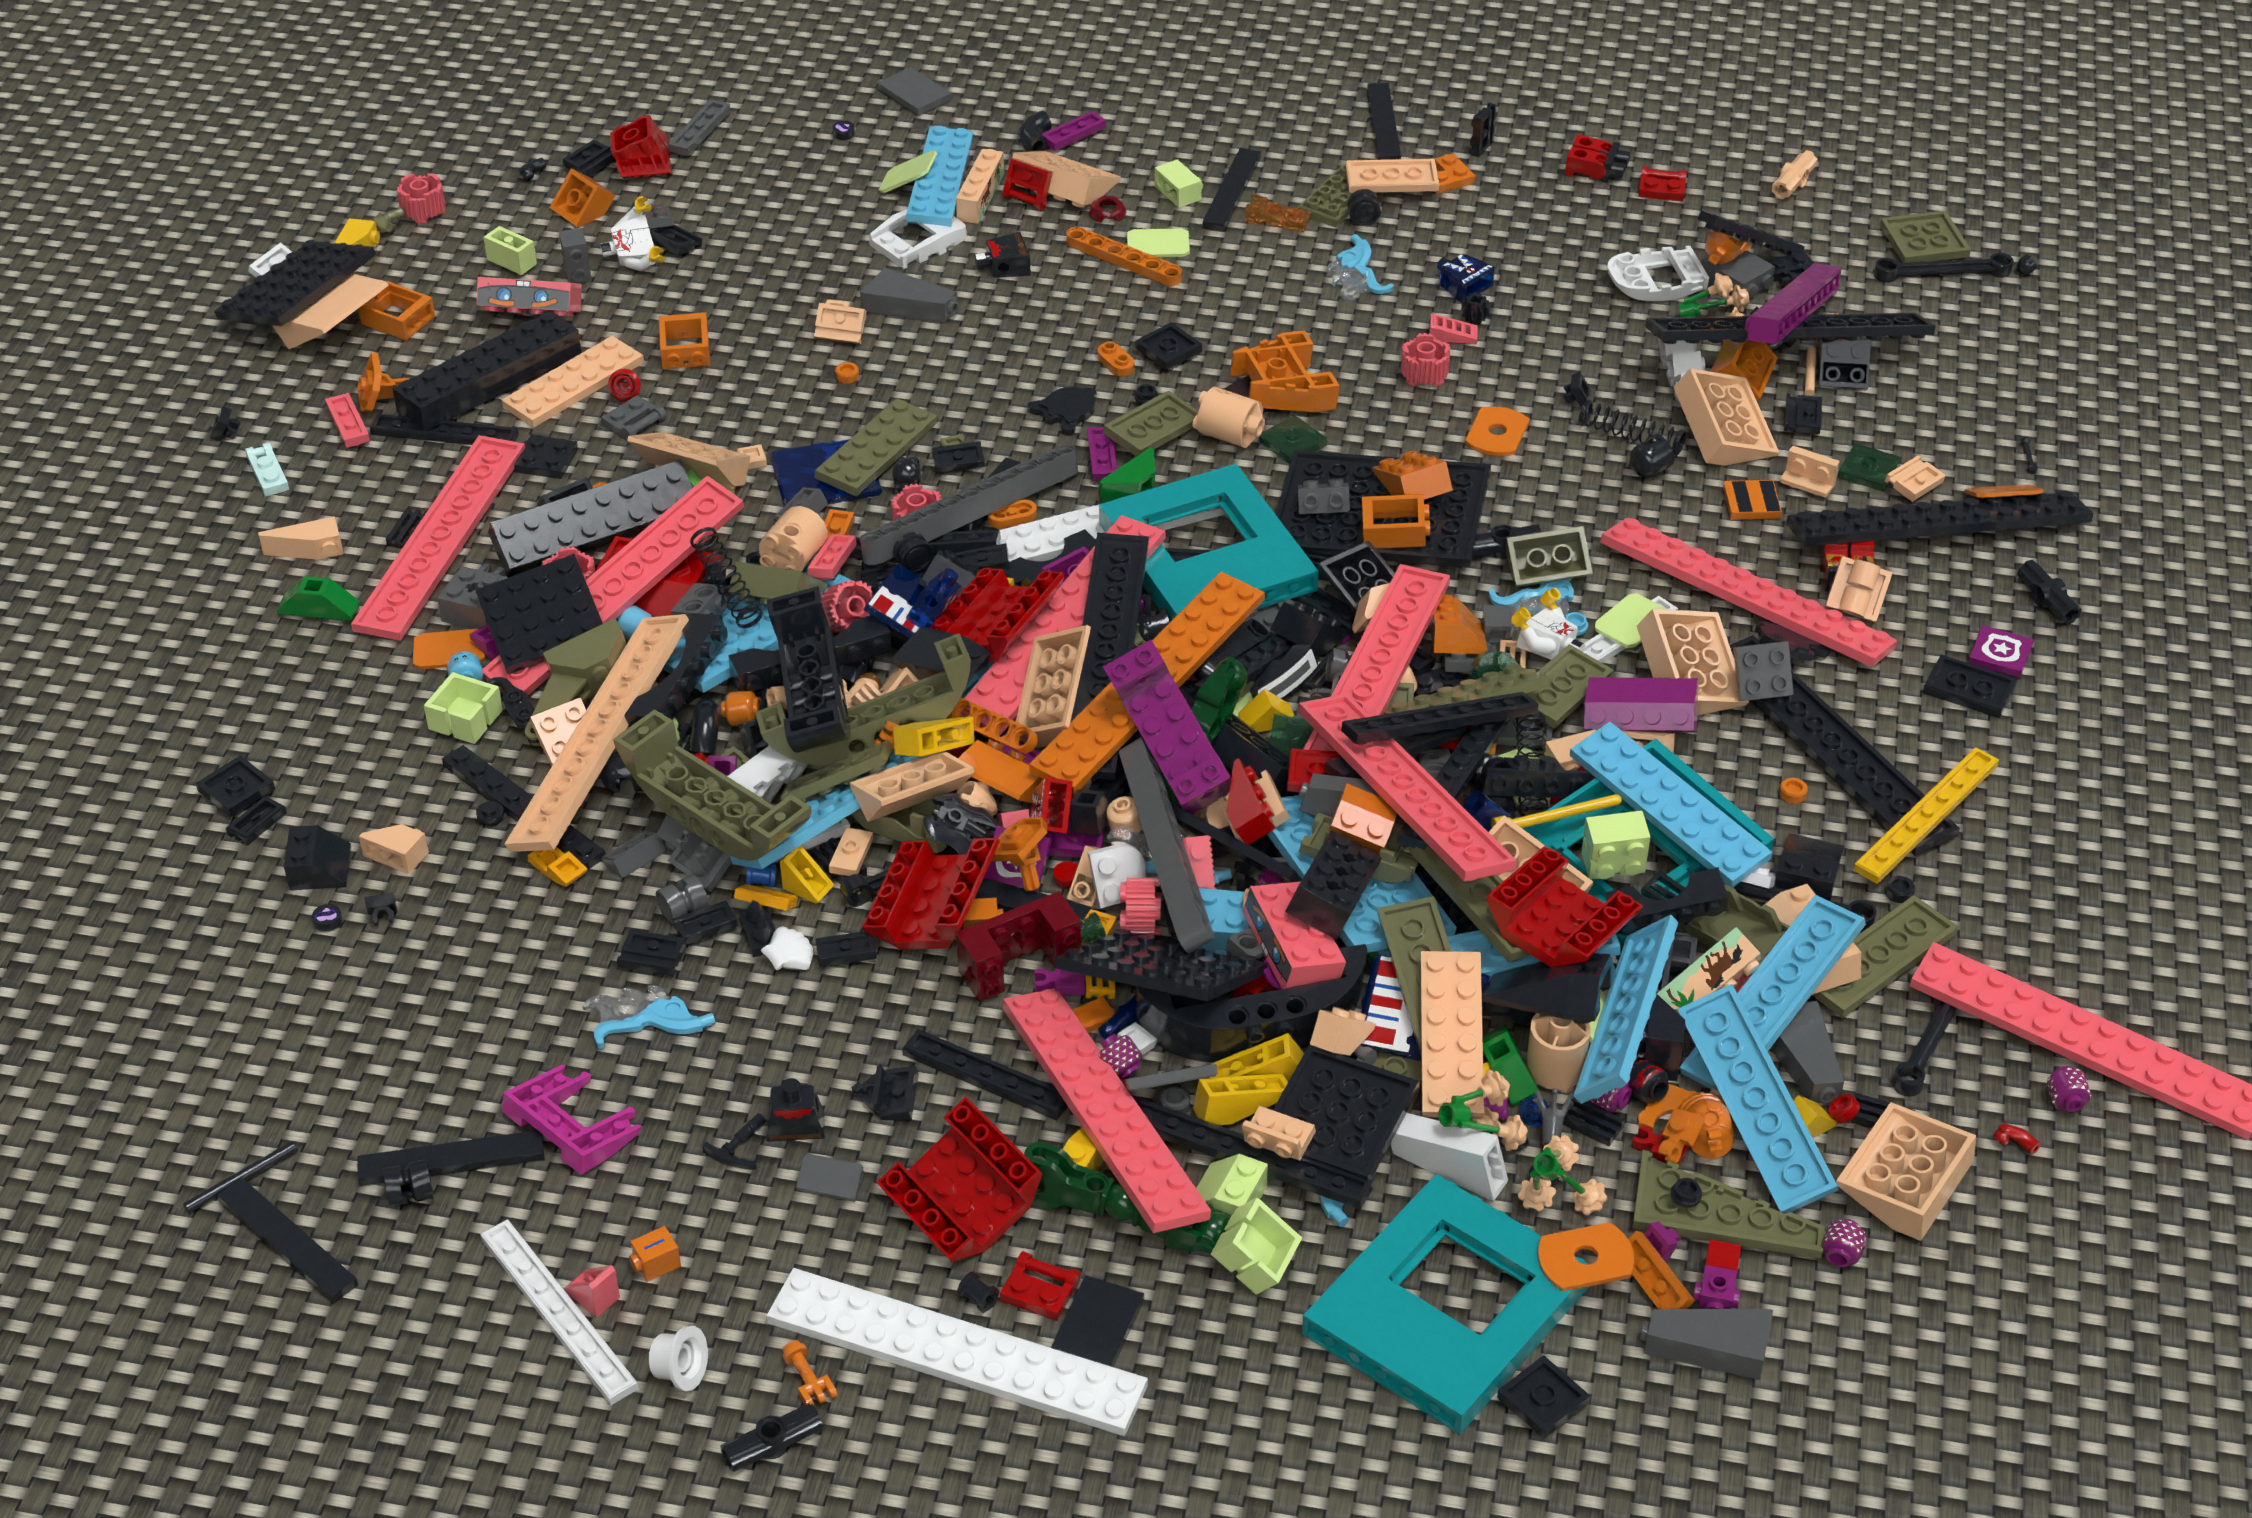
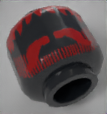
[1629,1060,1669,1104]

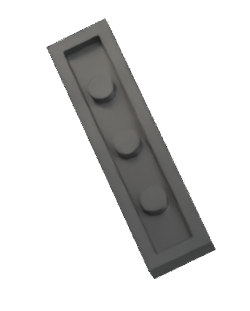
[668,99,730,156]

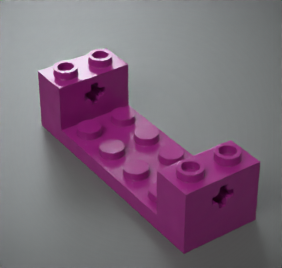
[1103,640,1231,815]

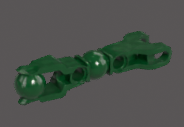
[1128,656,1248,828]
[1024,1142,1231,1254]

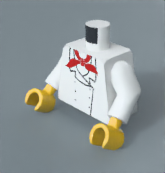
[600,196,665,271]
[1511,588,1585,660]

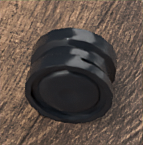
[1347,189,1381,226]
[893,532,934,573]

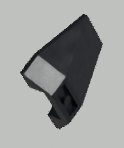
[1482,953,1616,1024]

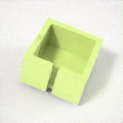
[424,672,503,744]
[1581,811,1650,879]
[1211,1197,1302,1295]

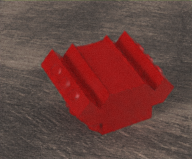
[610,115,673,179]

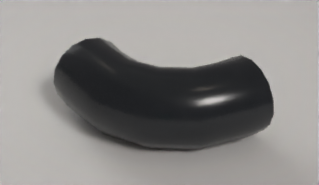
[1019,110,1052,152]
[689,700,720,754]

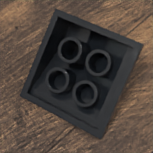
[1317,541,1395,615]

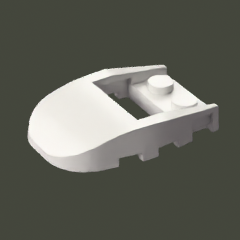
[869,210,967,269]
[1608,246,1709,301]

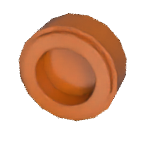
[835,362,859,384]
[1779,778,1808,804]

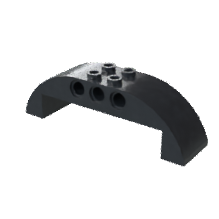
[767,586,851,754]
[1135,944,1367,1062]

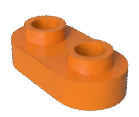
[1098,341,1135,377]
[987,500,1037,529]

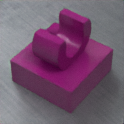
[1644,1221,1681,1263]

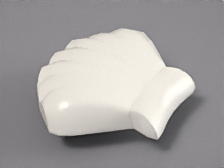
[761,926,813,970]

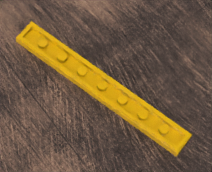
[1853,747,1999,884]

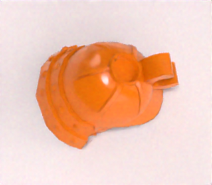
[1705,228,1752,265]
[1678,1092,1734,1159]

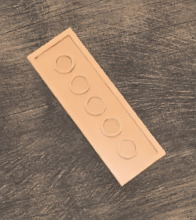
[501,336,644,428]
[1421,951,1484,1118]

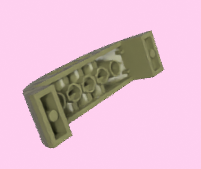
[755,633,971,766]
[613,709,812,861]

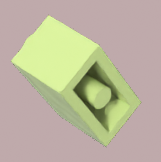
[1155,159,1203,208]
[484,226,537,275]

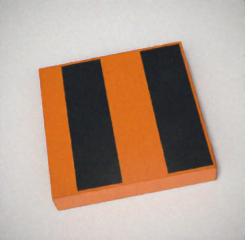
[1723,480,1782,520]

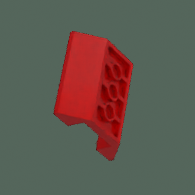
[596,536,724,617]
[931,568,1065,662]
[862,838,1000,949]
[1486,846,1643,968]
[876,1096,1042,1262]

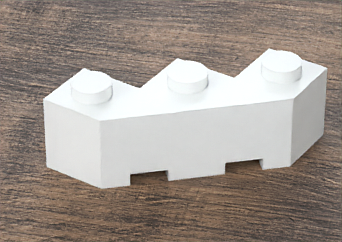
[1659,339,1705,401]
[728,745,808,803]

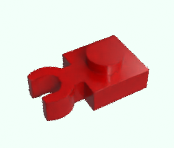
[1632,1126,1690,1167]

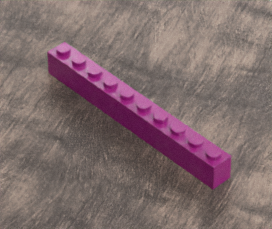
[1745,263,1842,344]

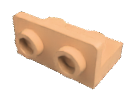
[1780,446,1840,497]
[1242,1106,1316,1161]

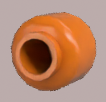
[721,691,761,726]

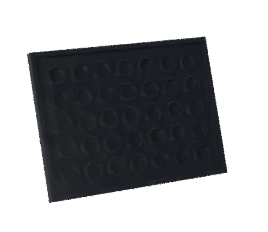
[1276,450,1491,567]

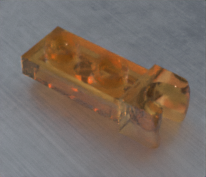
[1245,194,1311,233]

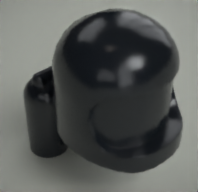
[892,457,921,493]

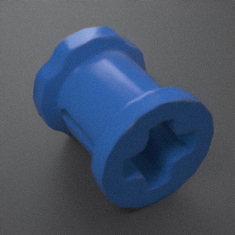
[746,862,776,887]

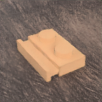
[813,303,867,344]
[1885,455,1946,502]

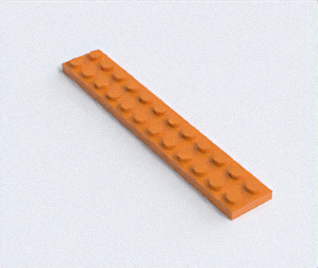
[1029,572,1265,795]

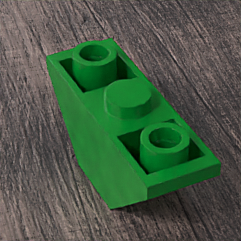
[1099,447,1155,503]
[276,576,360,621]
[1482,1024,1540,1107]

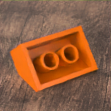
[1711,339,1778,400]
[1430,594,1488,654]
[958,739,1043,803]

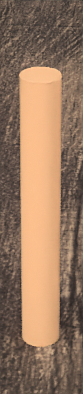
[1804,346,1817,396]

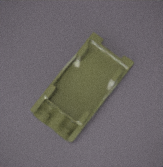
[852,799,946,853]
[1299,813,1420,883]
[1679,884,1790,964]

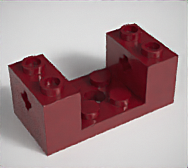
[955,891,1082,1002]

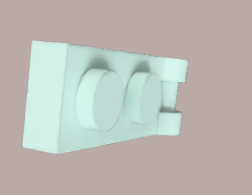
[245,442,289,497]

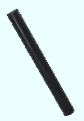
[183,1141,298,1214]

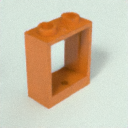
[358,281,435,341]
[659,312,710,369]
[1362,494,1430,548]

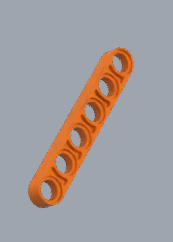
[1066,227,1182,286]
[945,698,1038,754]

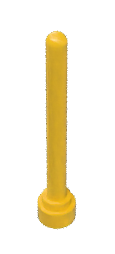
[1491,794,1622,828]

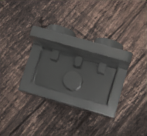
[1298,479,1350,514]

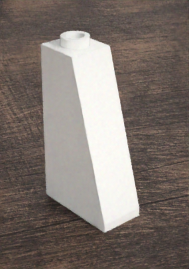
[1390,1113,1508,1201]

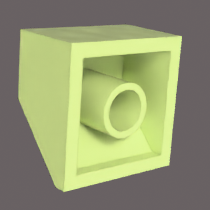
[1196,1154,1268,1216]

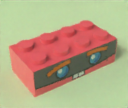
[476,277,582,316]
[1243,882,1346,989]

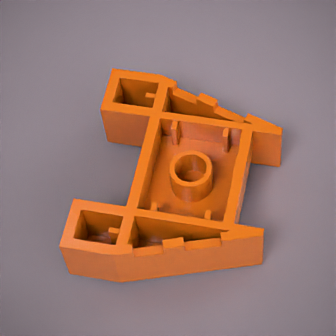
[1229,330,1340,412]

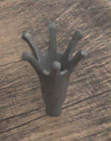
[1533,1088,1574,1146]

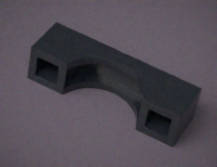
[1003,529,1096,586]
[1605,867,1728,935]

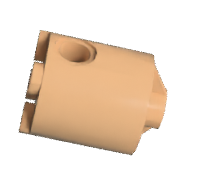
[1193,387,1265,448]
[759,506,828,572]
[1526,1013,1591,1093]

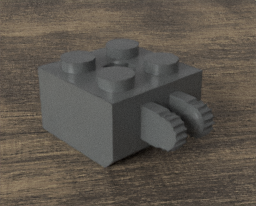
[437,564,508,629]

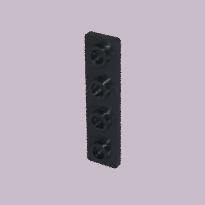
[1482,755,1593,798]

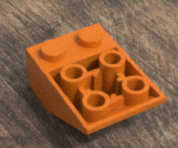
[1372,451,1453,500]

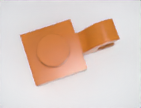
[1658,1108,1705,1164]

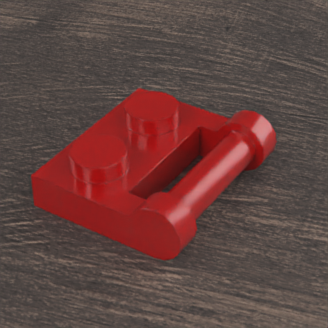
[1002,158,1053,211]
[1638,166,1687,202]
[1000,1251,1081,1321]

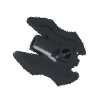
[923,793,1001,855]

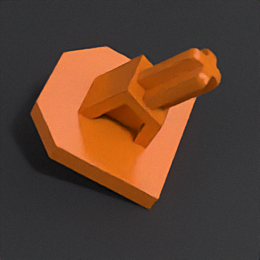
[357,352,410,413]
[992,817,1047,891]

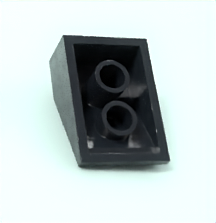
[890,626,991,698]
[1774,833,1845,901]

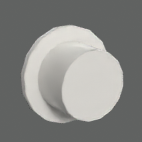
[649,1325,708,1391]

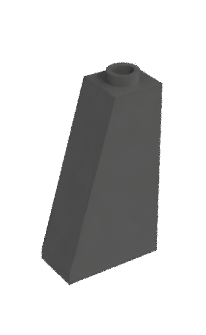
[860,268,959,323]
[1298,774,1405,829]
[1771,1001,1844,1103]
[1640,1309,1773,1380]

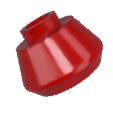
[608,369,641,402]

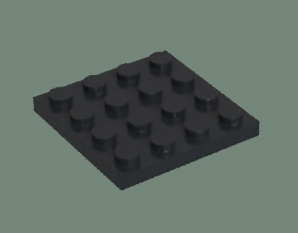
[475,554,603,674]
[1273,1044,1420,1180]

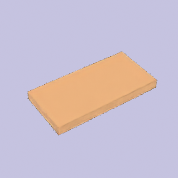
[1345,159,1439,193]

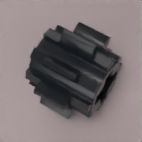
[1461,293,1490,324]

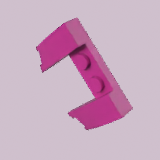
[502,1065,641,1175]

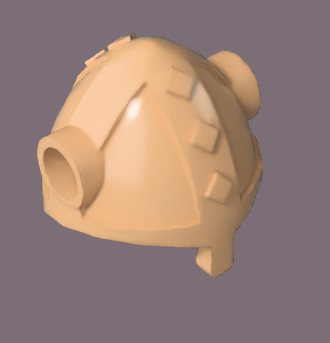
[956,781,998,816]

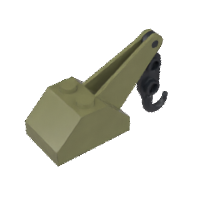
[486,618,627,746]

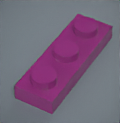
[1041,111,1106,151]
[1087,427,1117,482]

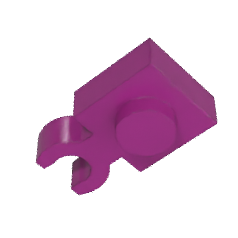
[1034,969,1085,995]

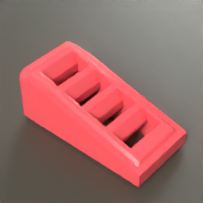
[1430,314,1477,344]

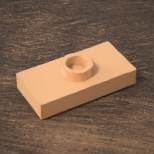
[829,827,873,876]

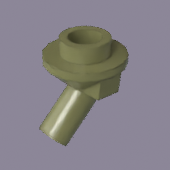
[372,207,405,234]

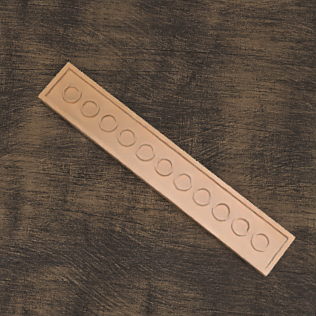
[505,614,689,852]

